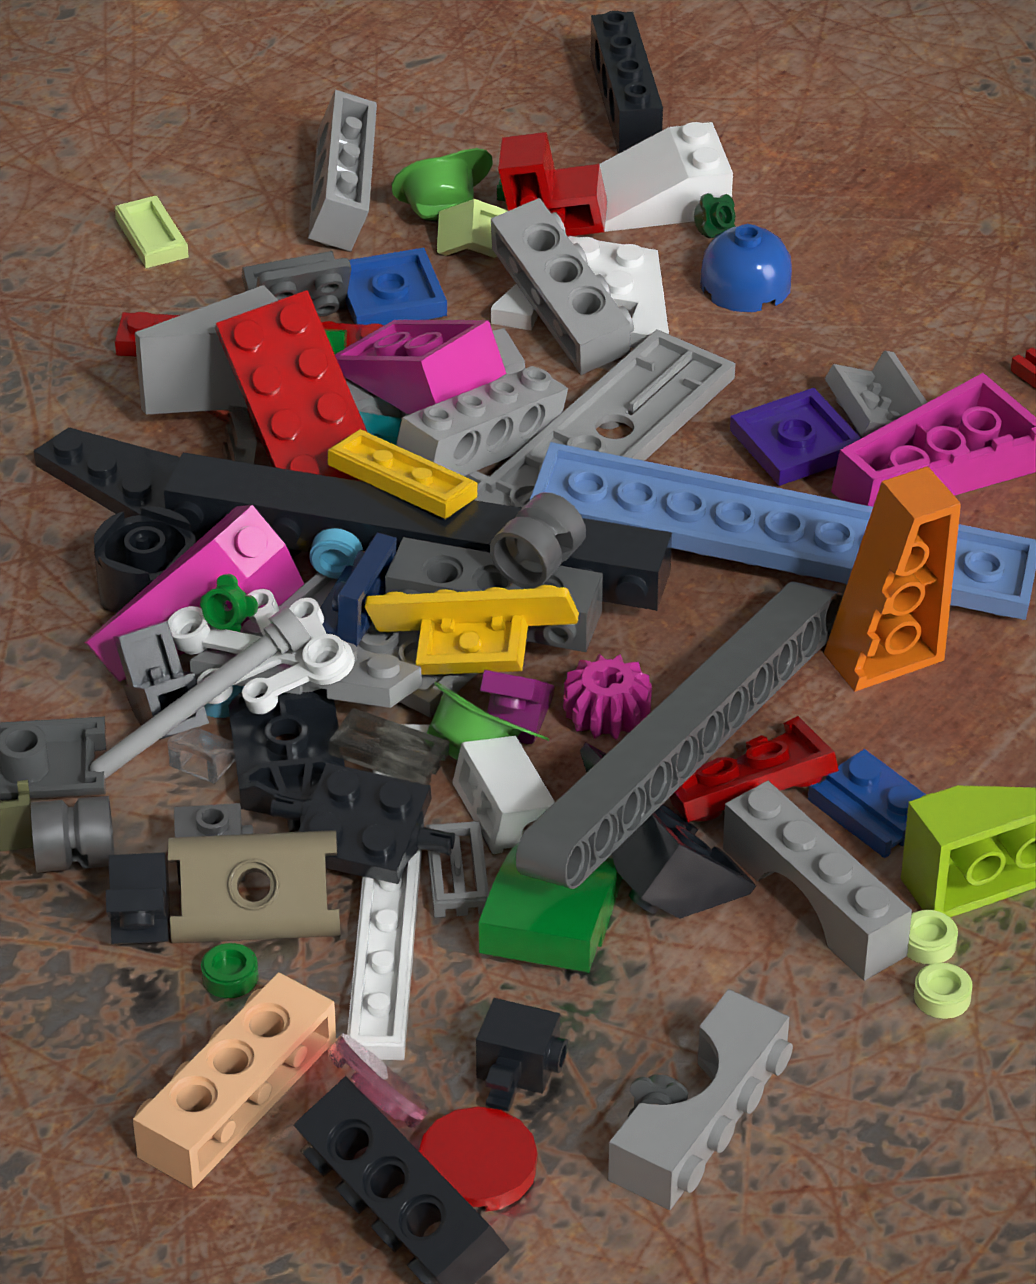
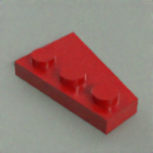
[670,716,839,822]

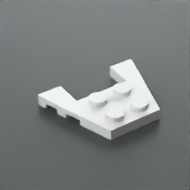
[491,236,669,348]

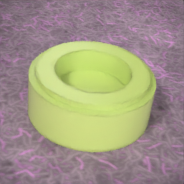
[907,910,958,965]
[914,963,972,1019]

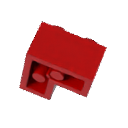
[498,132,607,237]

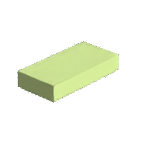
[115,196,189,268]

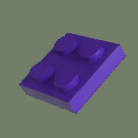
[730,388,861,486]

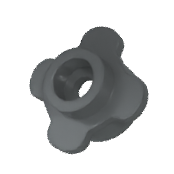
[628,1075,688,1117]

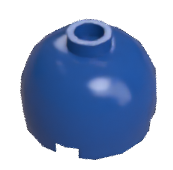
[700,224,792,312]

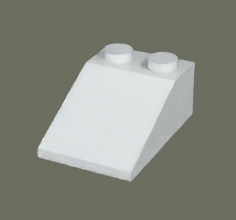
[600,122,733,232]

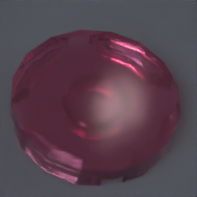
[328,1033,429,1128]

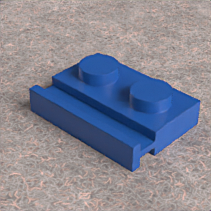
[808,749,926,858]

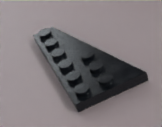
[34,427,302,558]

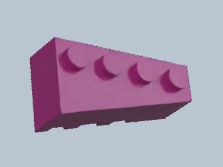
[831,373,1036,507]

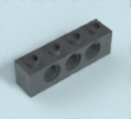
[385,537,603,652]

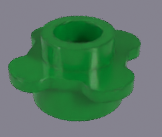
[200,574,258,632]

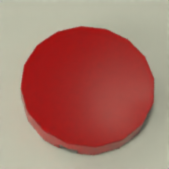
[419,1106,538,1212]

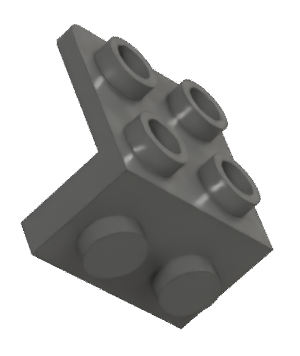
[241,251,352,316]

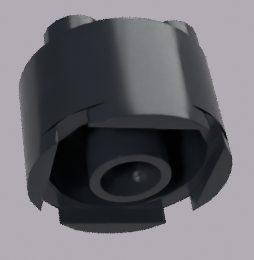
[94,506,196,613]

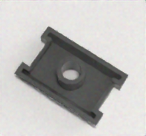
[0,717,106,801]

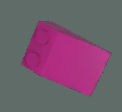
[335,320,507,414]

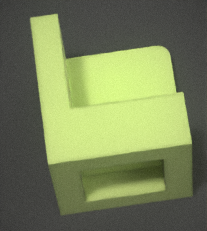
[437,199,508,258]

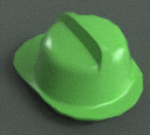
[391,148,493,221]
[427,681,549,760]

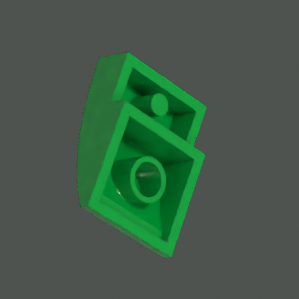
[479,843,622,973]

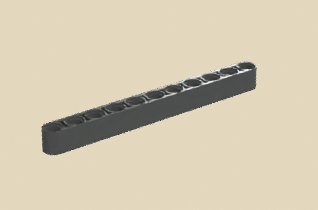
[516,581,843,889]

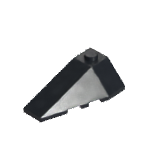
[580,742,757,919]

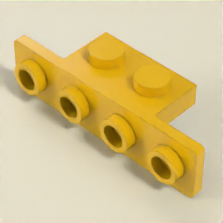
[364,585,579,675]

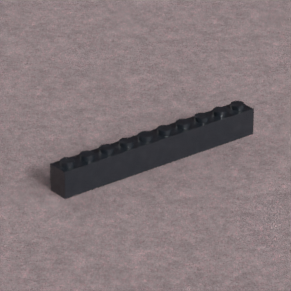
[164,452,672,611]

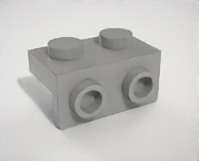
[825,351,928,438]

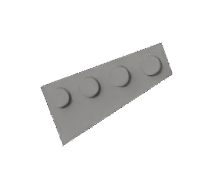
[190,620,422,708]

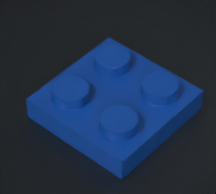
[346,248,447,325]

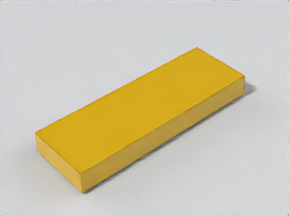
[328,429,478,519]

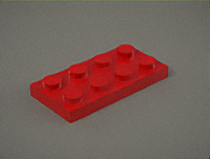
[215,290,367,481]

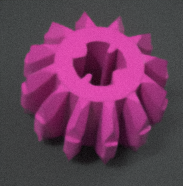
[563,653,652,740]

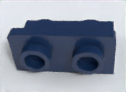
[320,532,397,647]

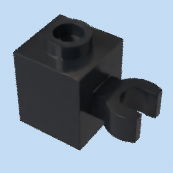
[476,998,568,1112]

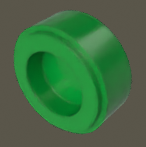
[201,943,259,998]

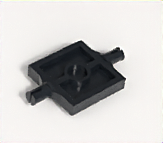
[270,763,455,884]

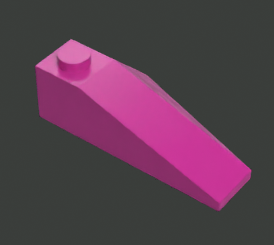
[84,505,304,681]

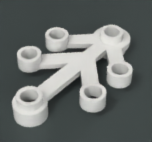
[168,589,355,714]

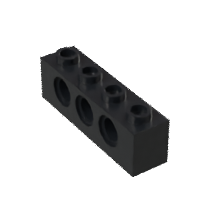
[590,11,663,154]
[293,1076,510,1284]

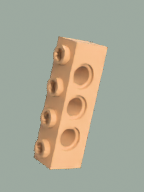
[133,972,336,1189]

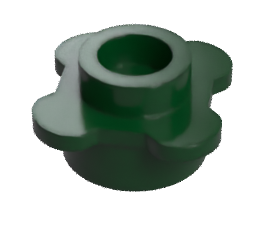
[694,193,736,238]

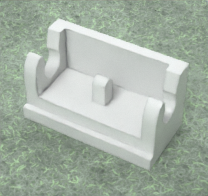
[452,736,555,854]

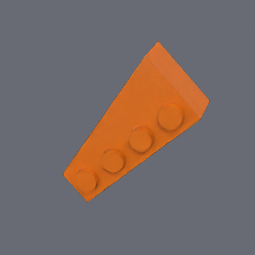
[824,466,961,692]

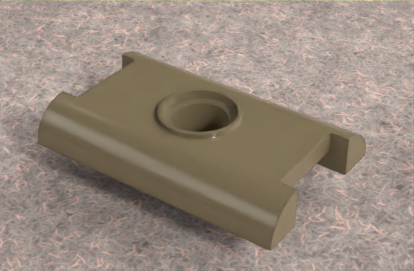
[168,830,340,944]

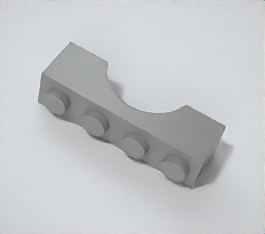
[723,781,912,981]
[608,989,793,1210]

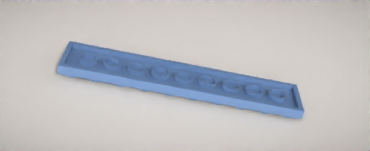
[529,442,1036,620]

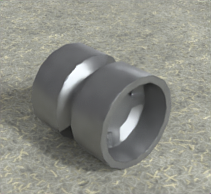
[490,492,586,589]
[31,796,114,873]

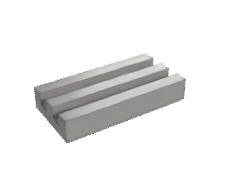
[426,821,489,918]

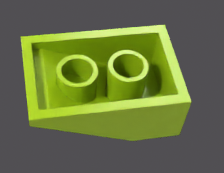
[901,785,1036,918]

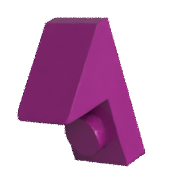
[480,670,555,744]

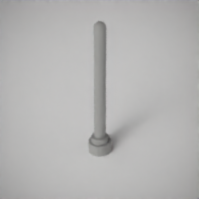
[89,606,311,779]

